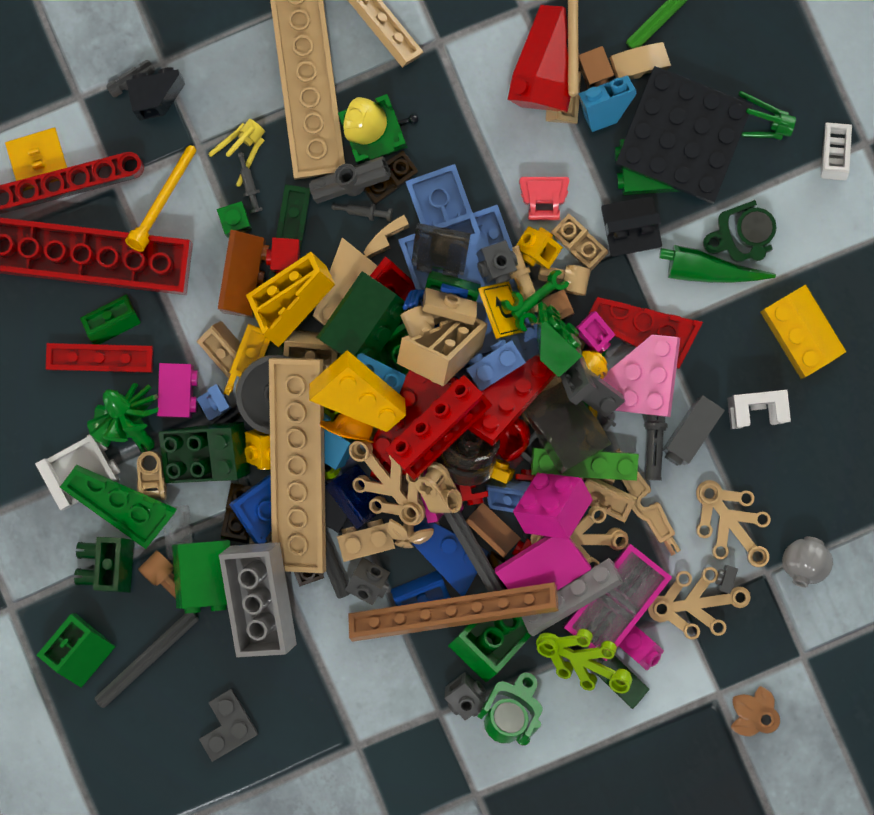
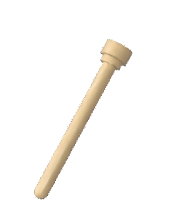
[568,0,579,97]

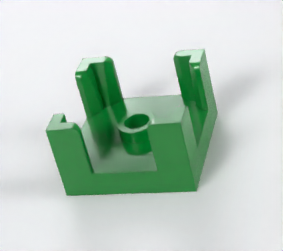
[338,94,408,164]

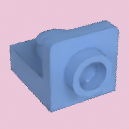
[197,384,232,421]

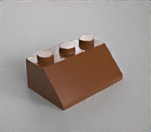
[218,230,270,318]

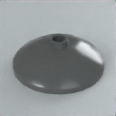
[235,355,290,434]

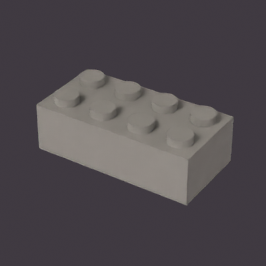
[219,542,297,657]

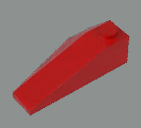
[507,5,571,112]

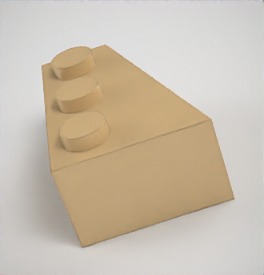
[313,238,377,326]
[397,318,488,386]

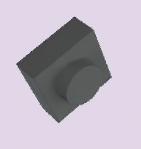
[715,565,738,594]

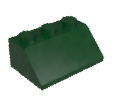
[316,271,410,360]

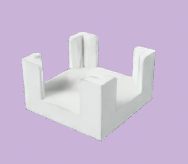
[727,390,791,429]

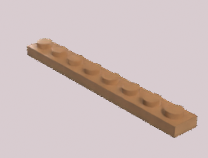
[348,582,559,642]

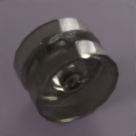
[437,429,500,486]

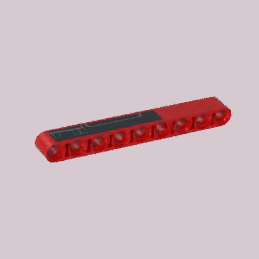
[0,152,144,214]

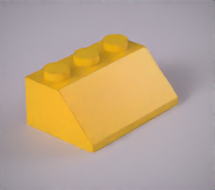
[760,285,846,379]

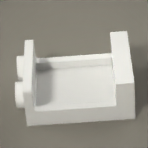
[35,434,120,510]

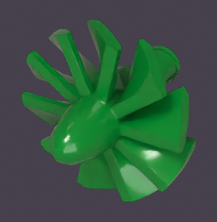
[87,383,159,453]

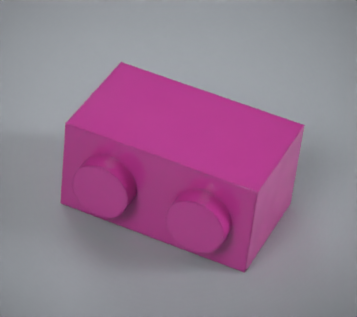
[157,363,198,418]

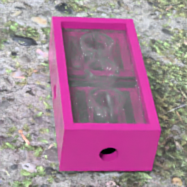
[563,544,672,661]

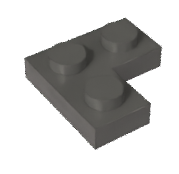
[199,688,259,762]

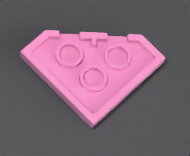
[603,335,680,417]

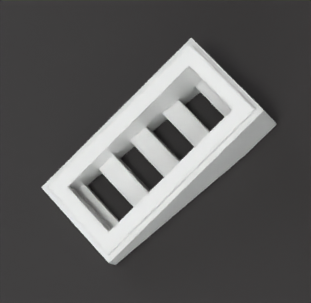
[821,122,852,180]

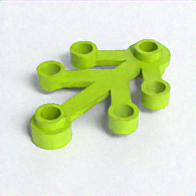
[536,629,632,693]

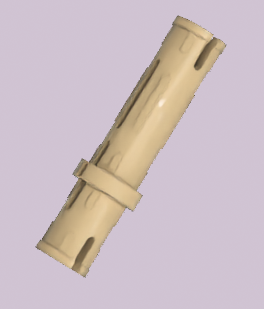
[510,245,540,326]

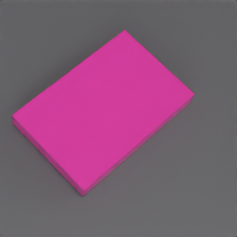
[495,536,591,591]

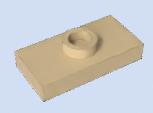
[422,288,477,325]
[585,478,637,523]

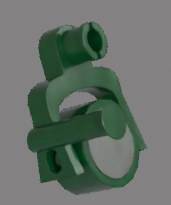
[703,200,777,262]

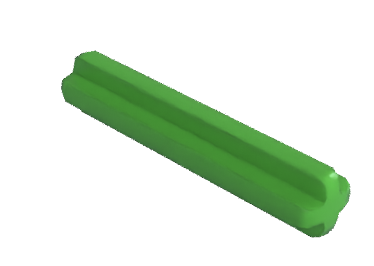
[626,0,687,49]

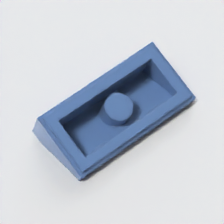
[485,479,531,513]

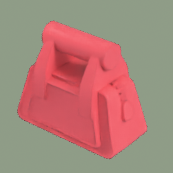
[519,177,570,220]

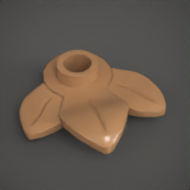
[731,686,780,737]

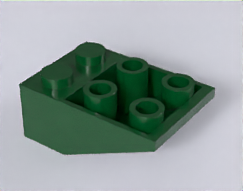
[158,422,250,484]

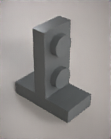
[560,355,625,418]

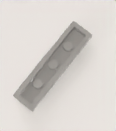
[522,558,623,636]

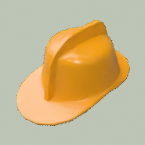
[319,413,374,443]

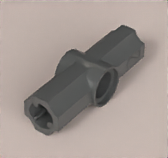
[309,156,391,204]

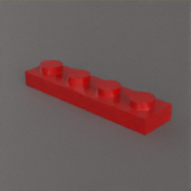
[46,343,153,373]

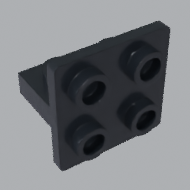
[601,196,662,257]

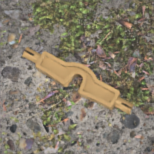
[615,448,681,556]

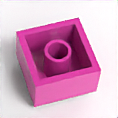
[513,472,593,539]

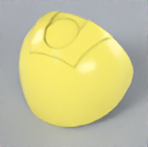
[343,97,387,144]

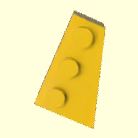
[309,350,406,432]

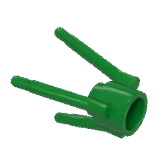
[739,91,796,140]

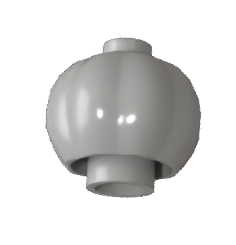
[782,536,833,588]

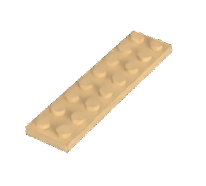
[270,0,345,180]
[269,358,326,573]

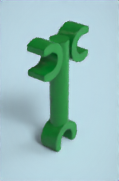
[501,270,569,332]

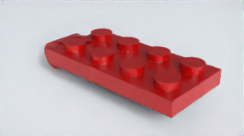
[370,370,458,483]

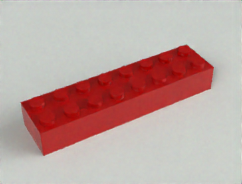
[0,218,193,295]

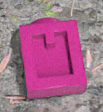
[576,311,615,354]

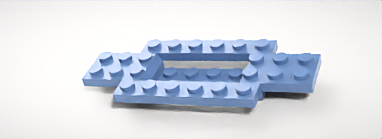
[398,164,539,419]

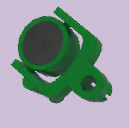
[477,673,543,745]

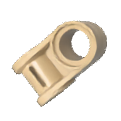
[137,451,167,501]
[415,462,462,513]

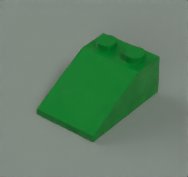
[448,617,531,682]

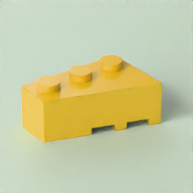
[246,252,335,347]

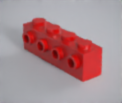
[385,375,492,480]

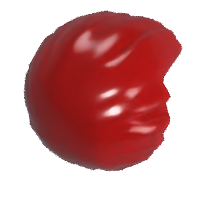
[490,418,530,462]

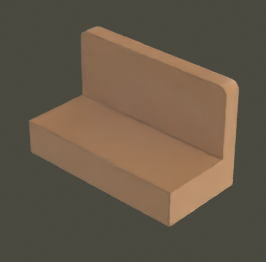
[465,503,521,558]

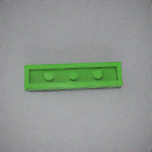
[531,447,639,481]

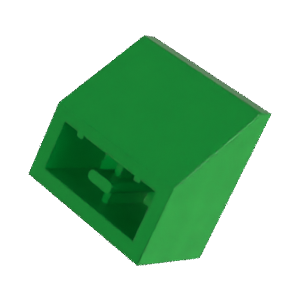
[537,301,582,377]
[36,613,116,688]

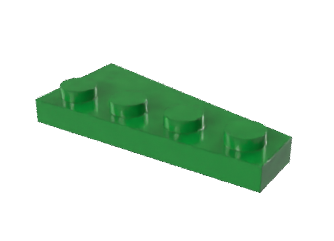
[60,464,177,549]

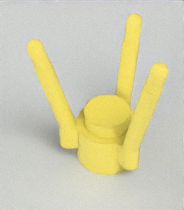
[208,119,265,187]

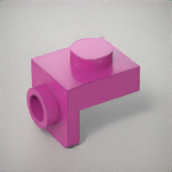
[619,626,664,670]

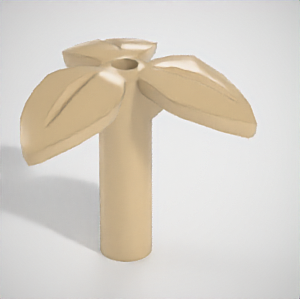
[388,508,434,548]

